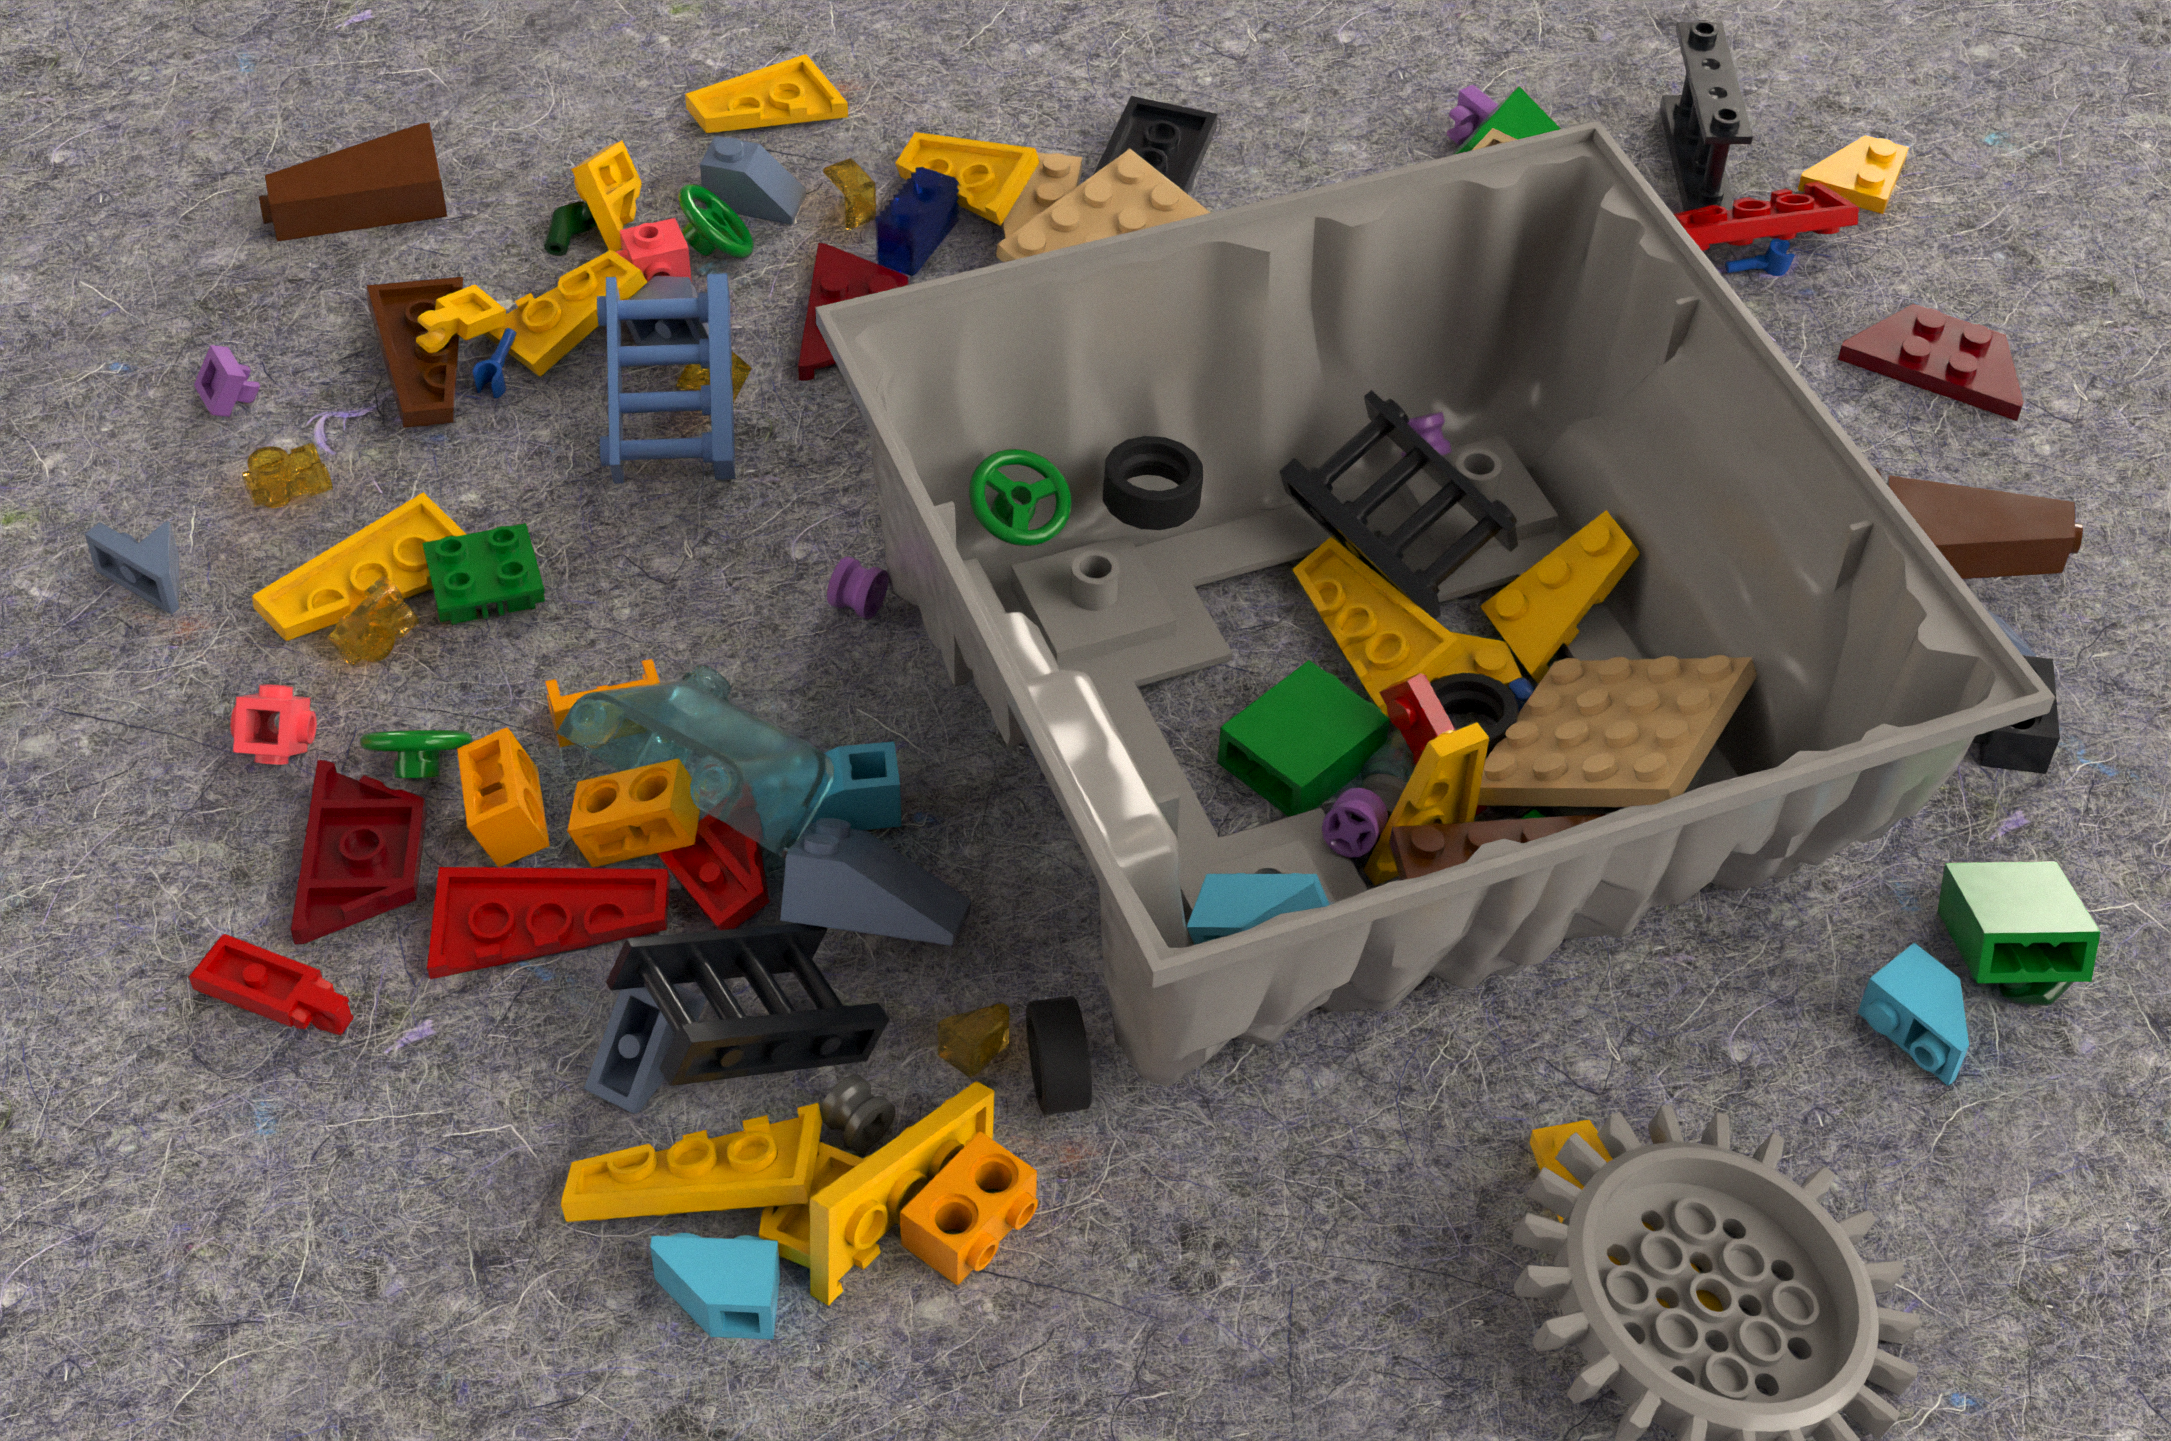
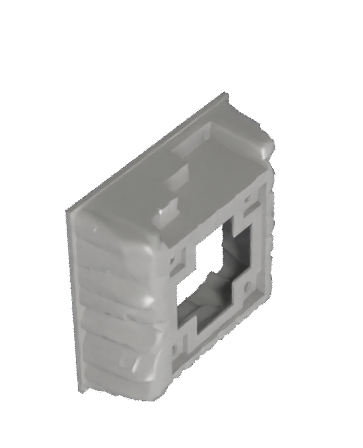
[815,120,2055,1087]

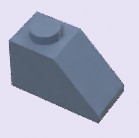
[700,136,806,224]
[625,276,709,346]
[584,984,706,1114]

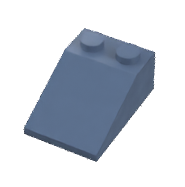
[780,818,972,946]

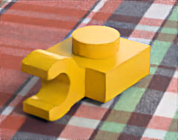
[416,284,506,353]

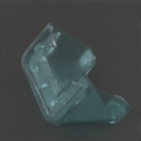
[557,680,834,860]

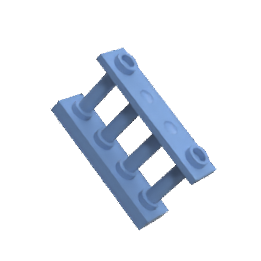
[597,273,736,484]

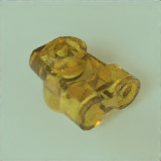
[242,442,333,508]
[328,576,420,666]

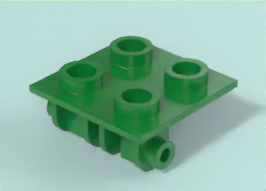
[422,523,545,626]

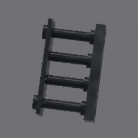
[1659,20,1753,212]
[1279,390,1518,619]
[606,923,890,1086]

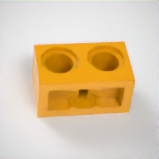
[457,727,550,867]
[567,758,703,868]
[900,1131,1038,1286]

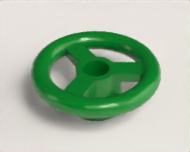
[678,184,754,258]
[969,449,1071,546]
[360,730,473,778]

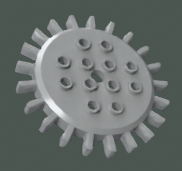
[1512,1106,1920,1441]

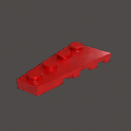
[1673,181,1859,251]
[427,867,670,979]

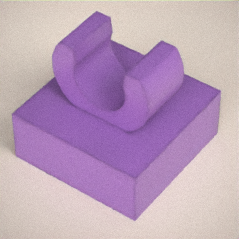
[1447,85,1498,145]
[194,345,260,417]

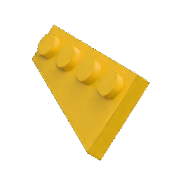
[809,1081,995,1306]
[560,1103,823,1222]

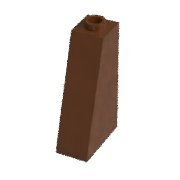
[259,122,447,242]
[1886,475,2083,579]

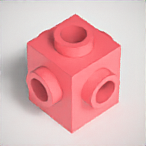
[615,218,692,282]
[230,684,317,765]

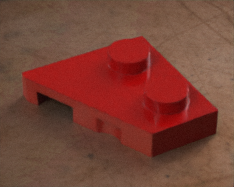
[657,788,770,930]

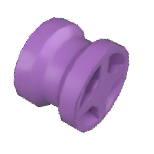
[1401,412,1452,458]
[827,556,889,619]
[1322,788,1388,857]

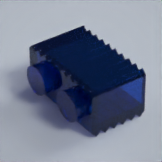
[875,167,959,276]

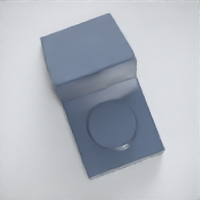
[85,521,179,615]

